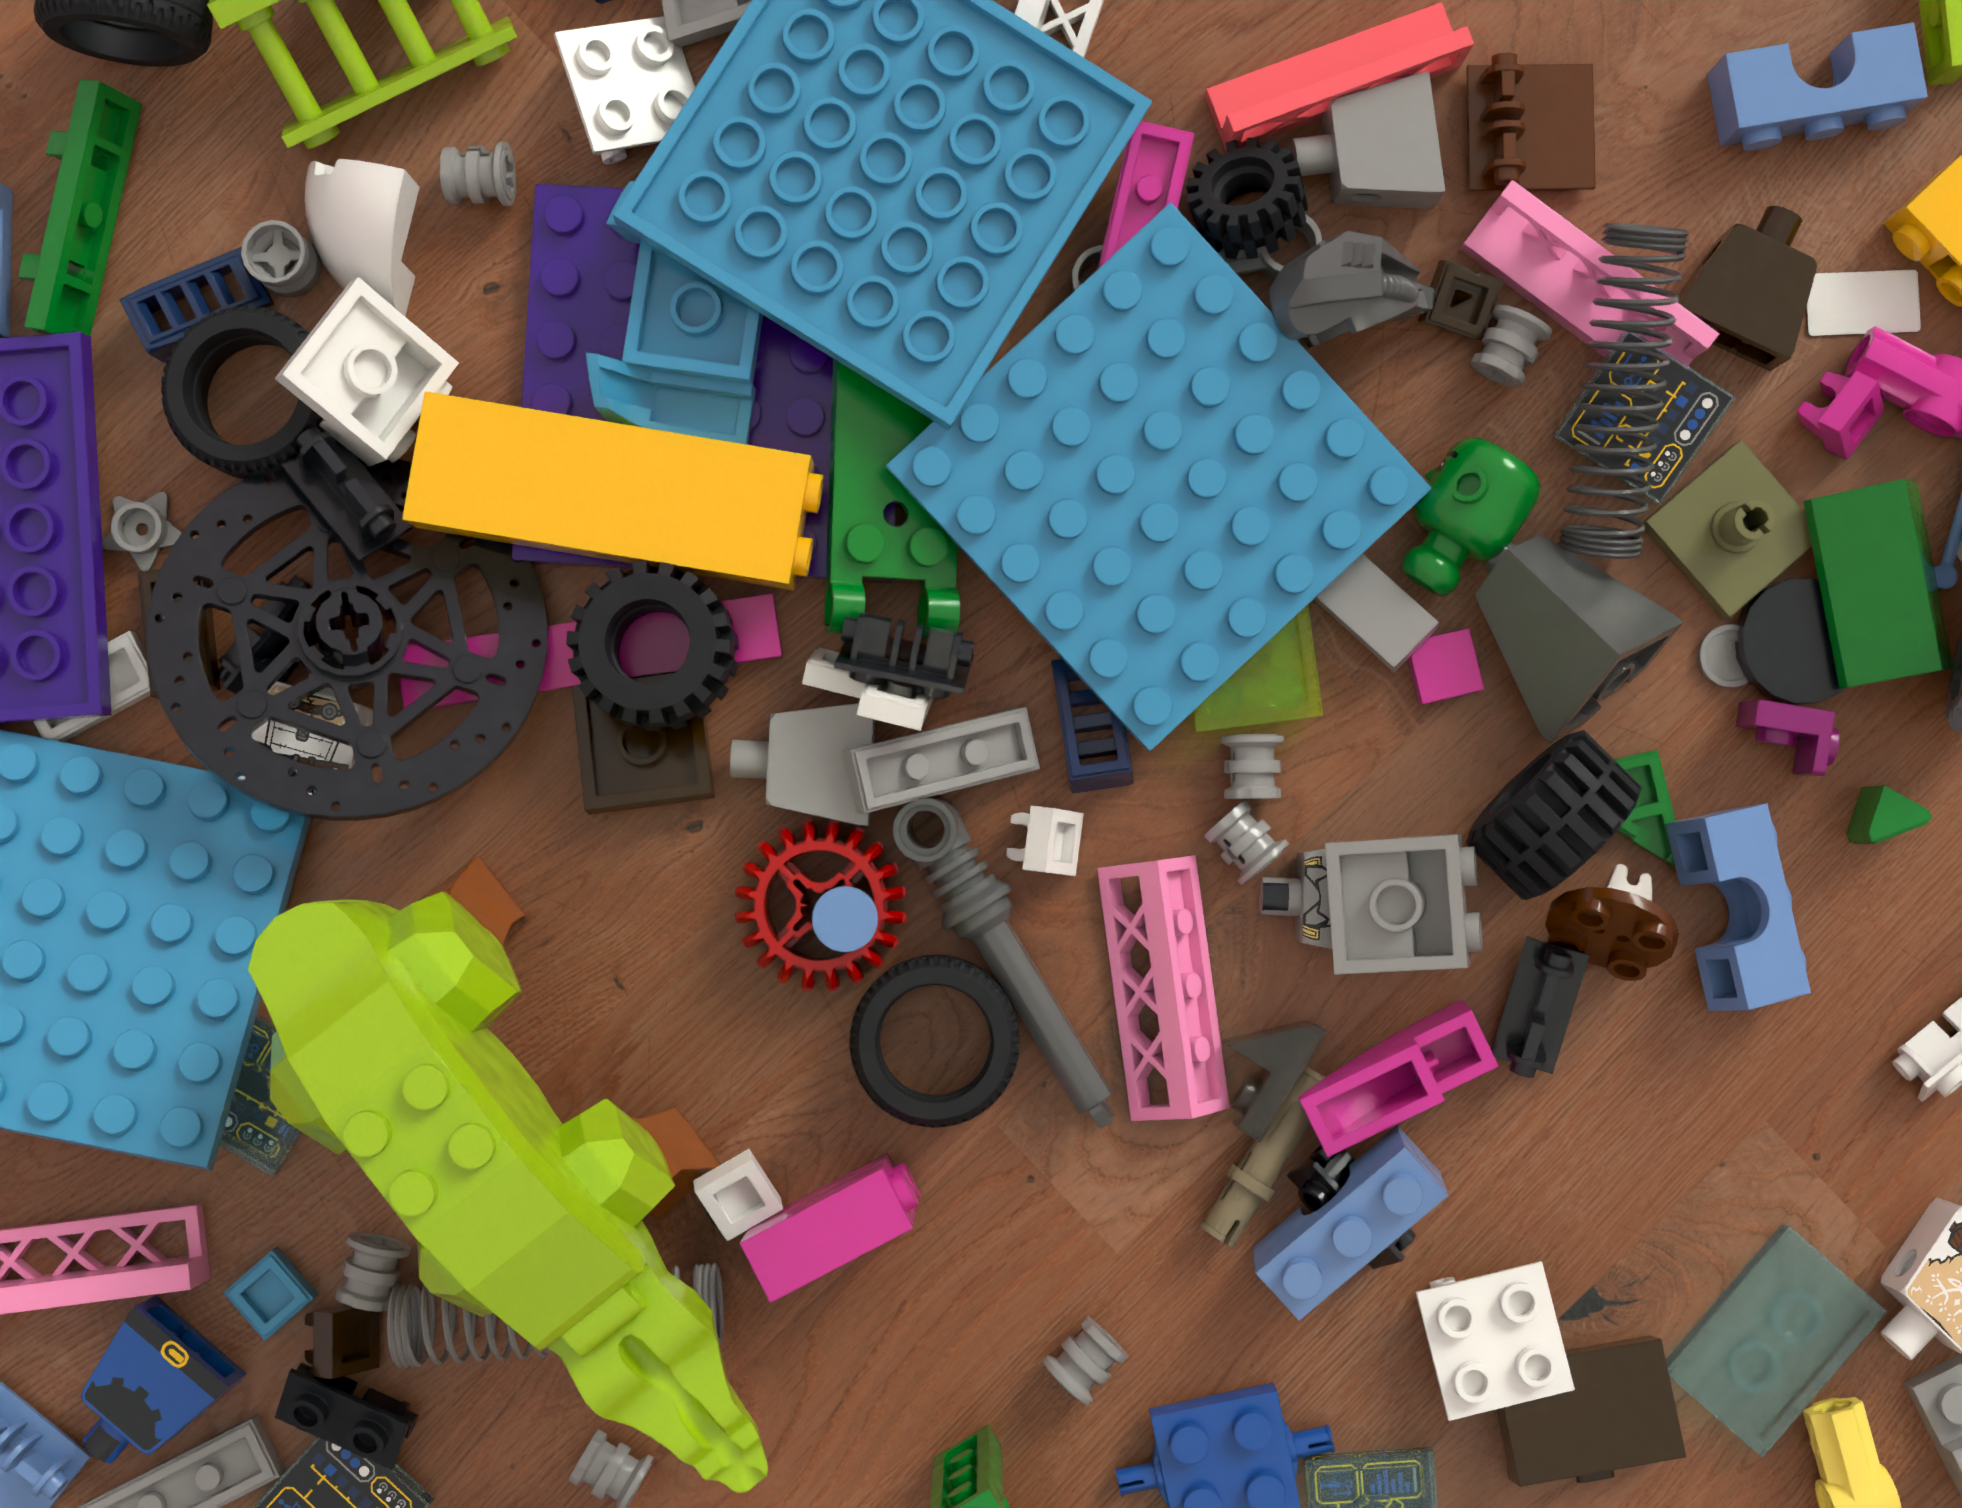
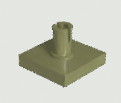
[1642,439,1812,620]

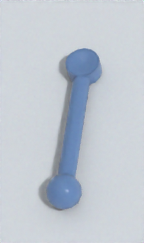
[1934,470,1962,590]

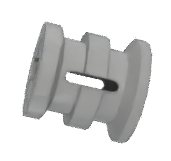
[440,142,516,206]
[1470,304,1552,388]
[1220,734,1284,799]
[1204,800,1289,886]
[335,1232,411,1312]
[1042,1316,1129,1406]
[568,1429,654,1508]

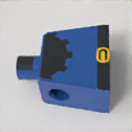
[81,1295,247,1463]

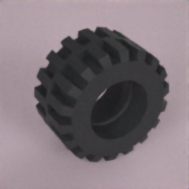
[566,561,739,731]
[1466,730,1642,900]

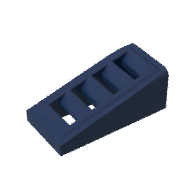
[120,247,274,363]
[1051,659,1134,793]

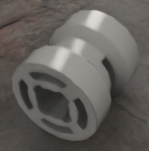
[241,220,322,298]

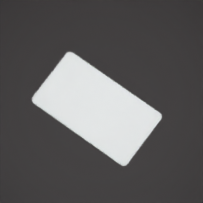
[1807,270,1921,336]

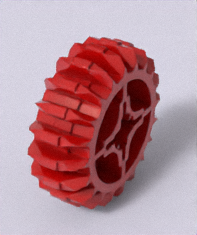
[734,819,907,991]

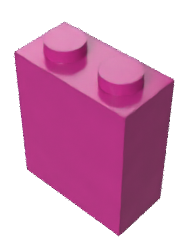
[740,1153,921,1303]

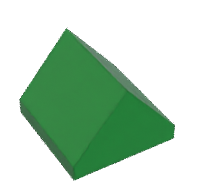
[1846,785,1932,844]

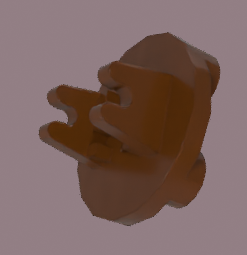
[1545,864,1679,981]

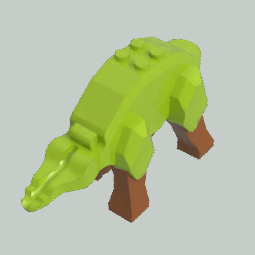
[248,857,768,1493]

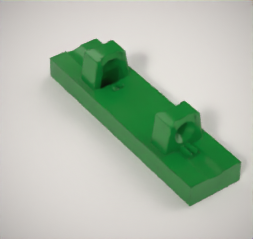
[18,79,142,336]

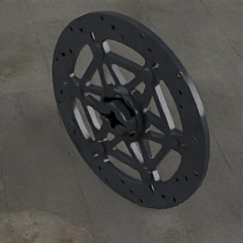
[147,455,548,821]

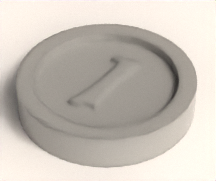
[1697,624,1749,688]

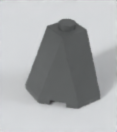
[1474,535,1683,743]

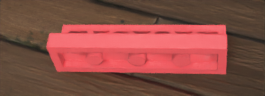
[1204,2,1474,153]

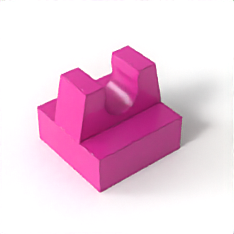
[1797,371,1885,461]

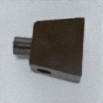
[1678,206,1817,371]

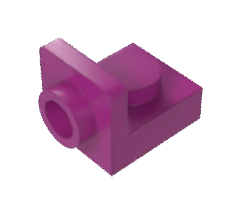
[1735,700,1839,776]

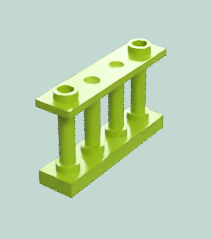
[207,0,517,149]

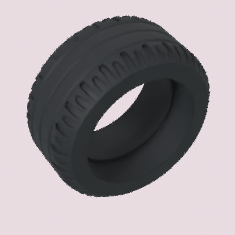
[34,0,213,67]
[161,306,326,479]
[849,955,1020,1128]

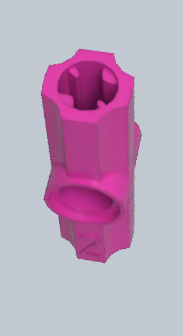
[1844,326,1962,439]

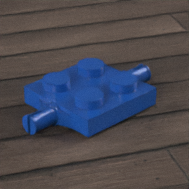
[1115,1382,1335,1508]

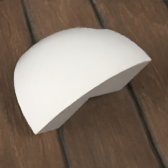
[304,159,420,316]

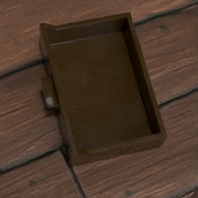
[1497,1335,1686,1487]

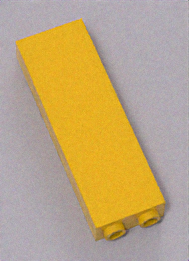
[402,391,824,591]

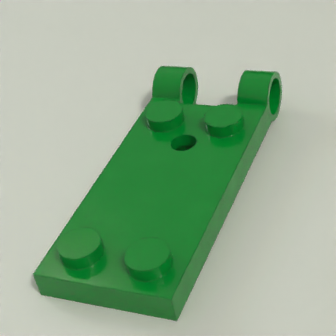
[824,359,960,638]

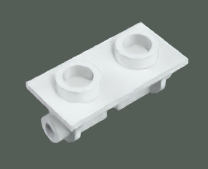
[1892,997,1962,1102]

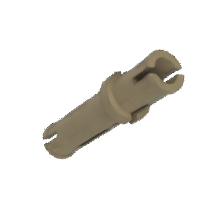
[1199,1063,1325,1249]

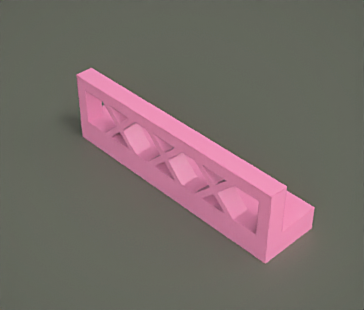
[1459,180,1719,368]
[1097,855,1230,1121]
[0,1203,211,1315]

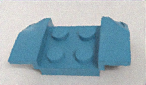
[586,181,763,445]

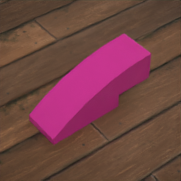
[1298,999,1499,1157]

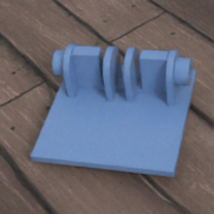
[0,1381,92,1508]

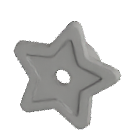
[102,492,182,572]

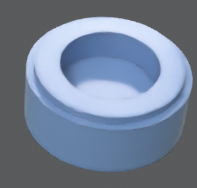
[812,886,878,952]

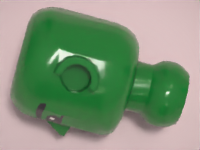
[1402,437,1541,597]

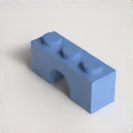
[1707,22,1928,151]
[1666,803,1811,1011]
[1252,1125,1449,1321]

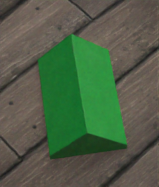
[1803,478,1953,689]

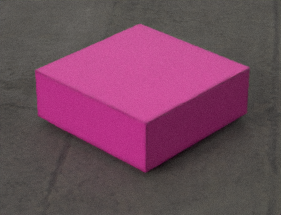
[1408,628,1485,705]

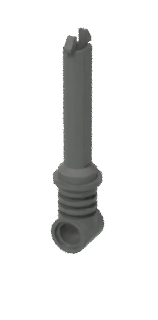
[893,796,1114,1128]

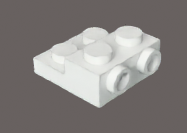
[275,277,459,467]

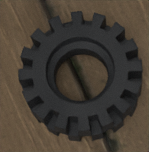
[1186,137,1308,260]

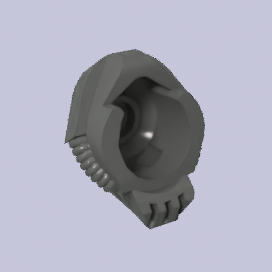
[1269,231,1436,348]

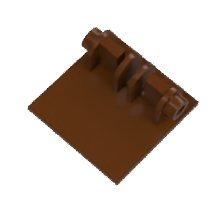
[1466,53,1596,191]

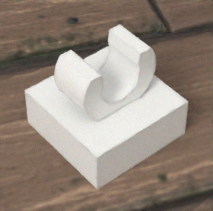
[1006,806,1084,876]
[693,1149,783,1241]

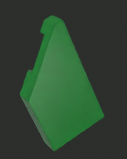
[1614,749,1675,866]

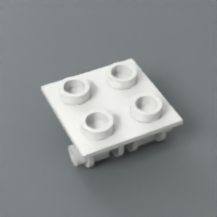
[554,16,695,164]
[1415,1261,1575,1421]

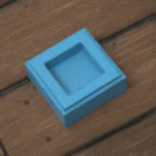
[223,1247,319,1341]

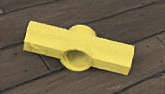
[1802,1397,1902,1508]

